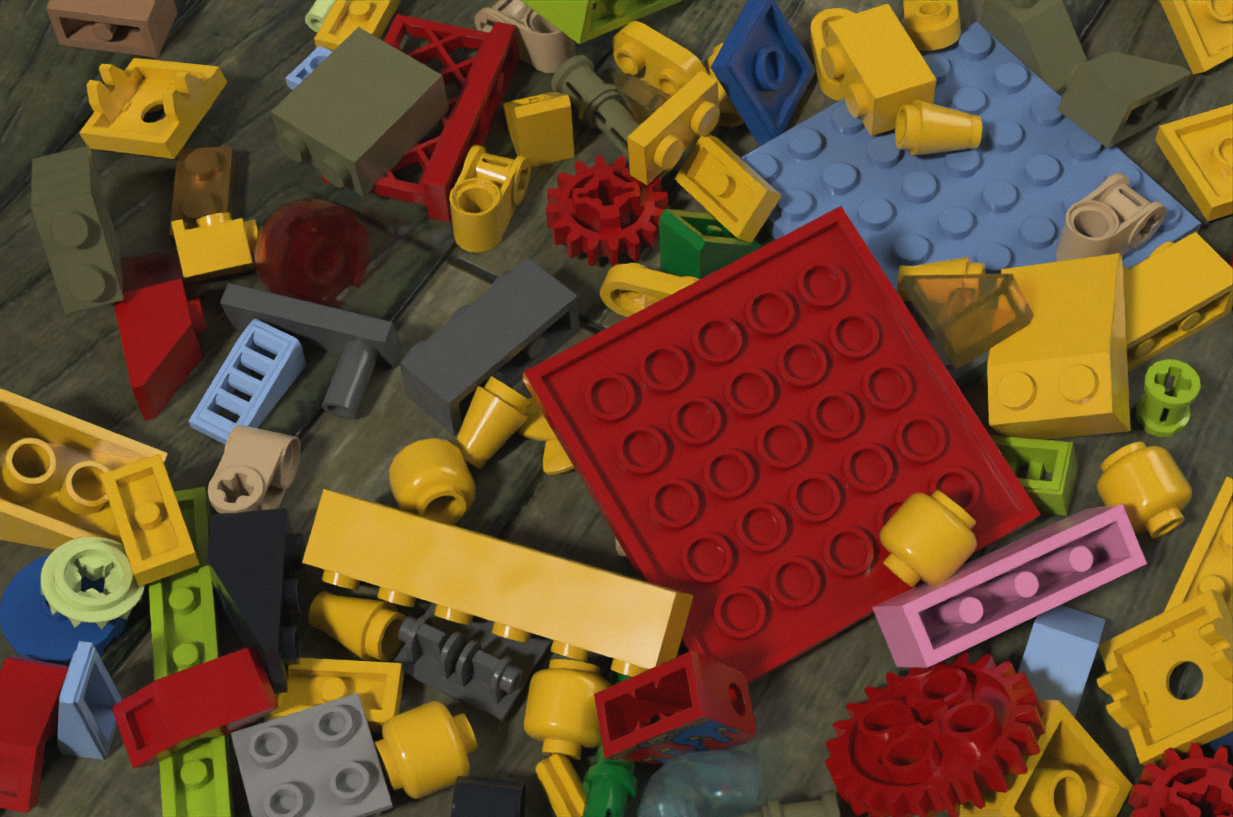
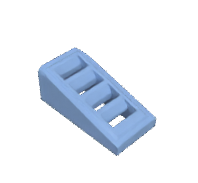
[189,319,306,445]
[57,641,122,760]

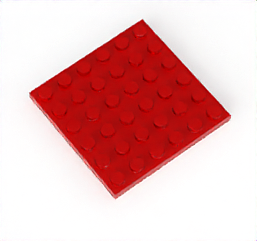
[522,206,1041,685]

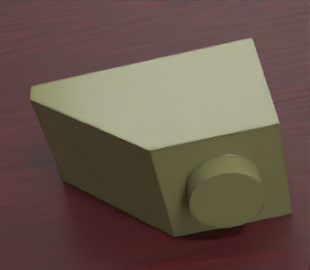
[980,0,1087,95]
[1057,51,1192,148]

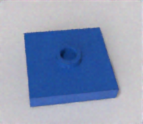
[710,0,816,146]

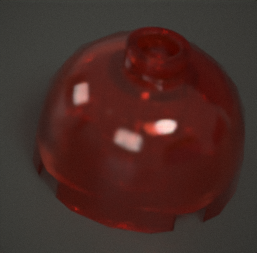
[253,197,370,309]

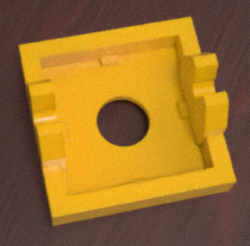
[79,58,227,159]
[1096,589,1233,766]

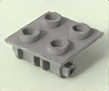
[231,693,393,817]

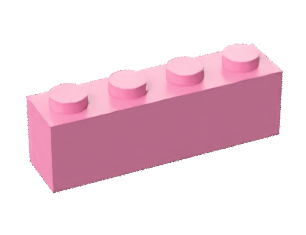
[872,504,1147,668]

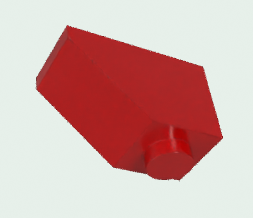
[114,278,208,421]

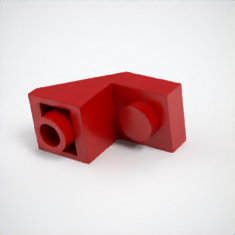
[111,647,279,769]
[0,656,69,813]

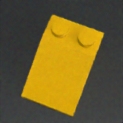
[987,253,1131,440]
[0,388,168,550]

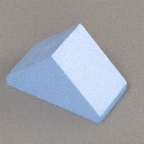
[1018,605,1105,718]

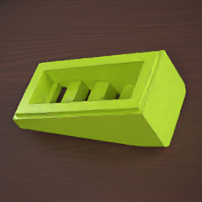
[990,435,1078,516]

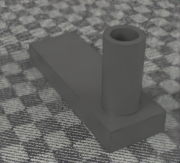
[220,283,402,420]

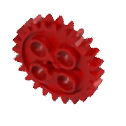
[825,652,1045,817]

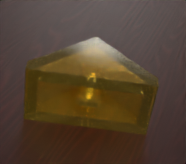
[900,274,1034,370]

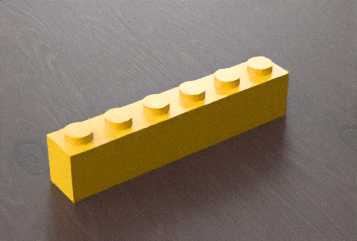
[302,489,693,677]

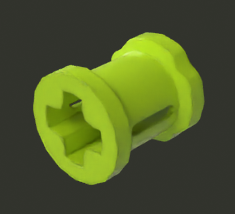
[1135,359,1201,438]

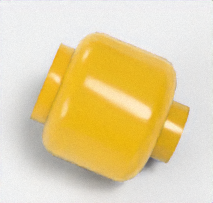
[389,438,475,525]
[1097,441,1192,538]
[880,490,977,588]
[523,659,612,760]
[374,701,478,799]

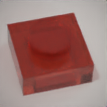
[121,247,187,295]

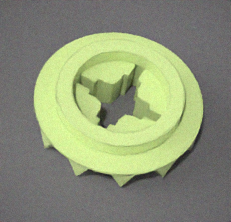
[40,537,145,629]

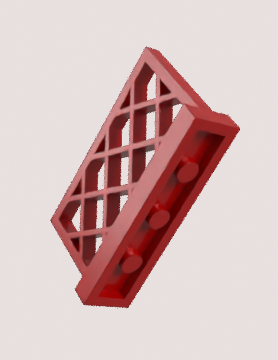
[320,14,519,222]

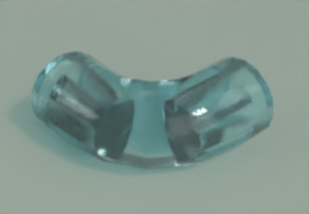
[637,749,759,817]

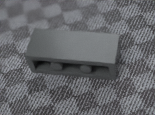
[400,258,580,436]

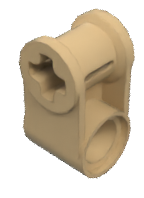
[474,0,576,73]
[1055,172,1167,261]
[207,424,301,514]

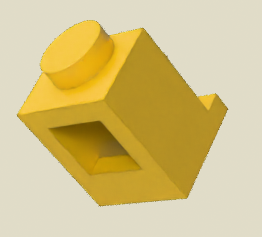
[171,212,263,284]

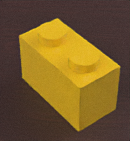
[821,4,937,136]

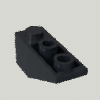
[207,508,305,694]

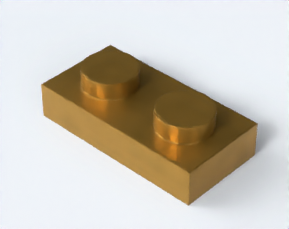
[169,146,236,249]

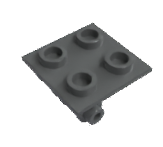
[393,603,553,723]

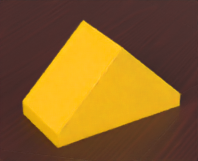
[500,91,575,168]

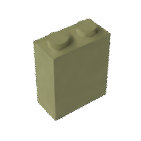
[271,27,450,197]
[31,145,124,314]

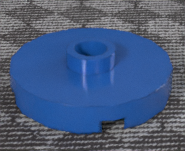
[0,554,127,666]

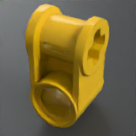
[449,145,531,253]

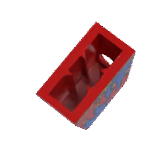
[594,651,756,766]

